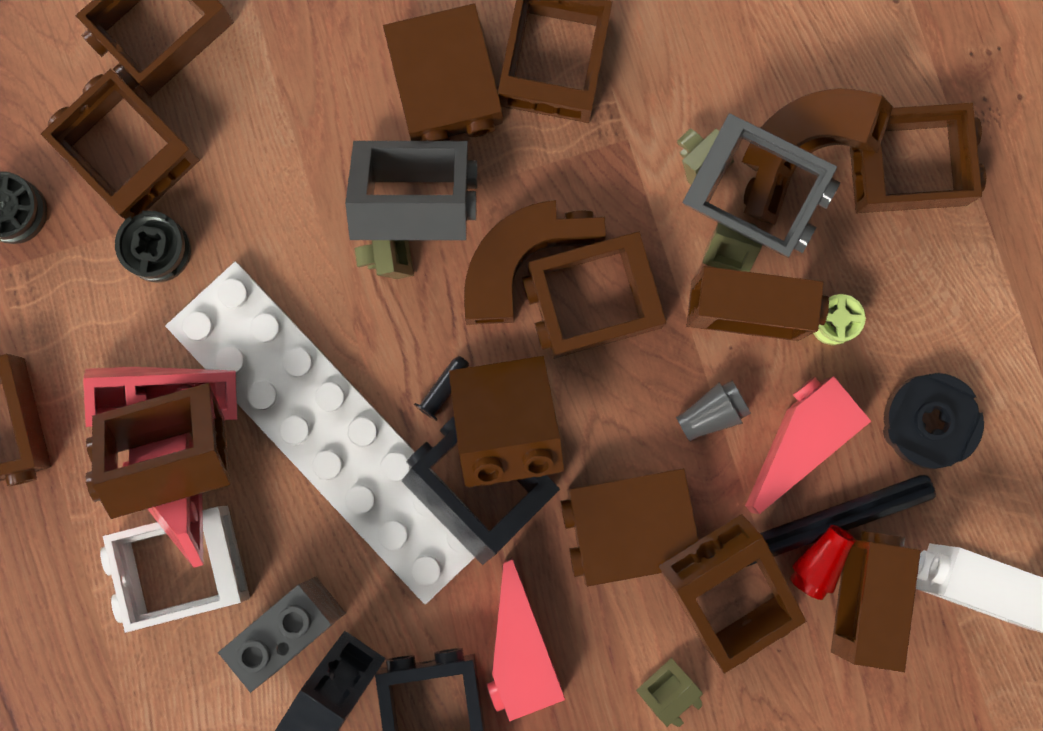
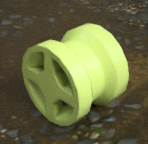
[813,294,866,345]

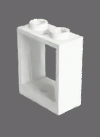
[100,506,250,633]
[916,543,1043,633]

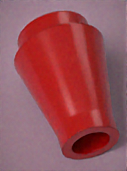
[790,525,856,600]

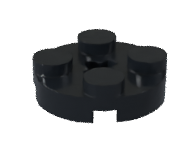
[883,373,984,469]

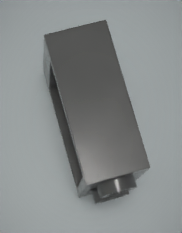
[682,113,841,258]
[345,141,477,240]
[218,577,346,693]

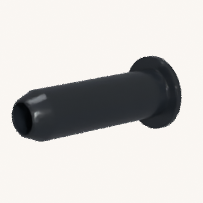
[414,356,469,421]

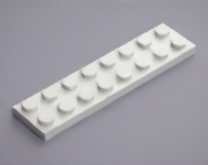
[165,261,489,605]

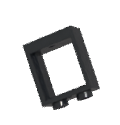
[402,416,560,565]
[275,631,386,731]
[375,648,485,731]

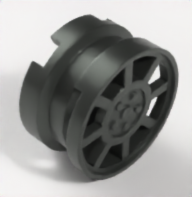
[0,171,47,244]
[115,211,191,283]

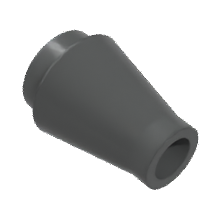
[676,380,751,441]

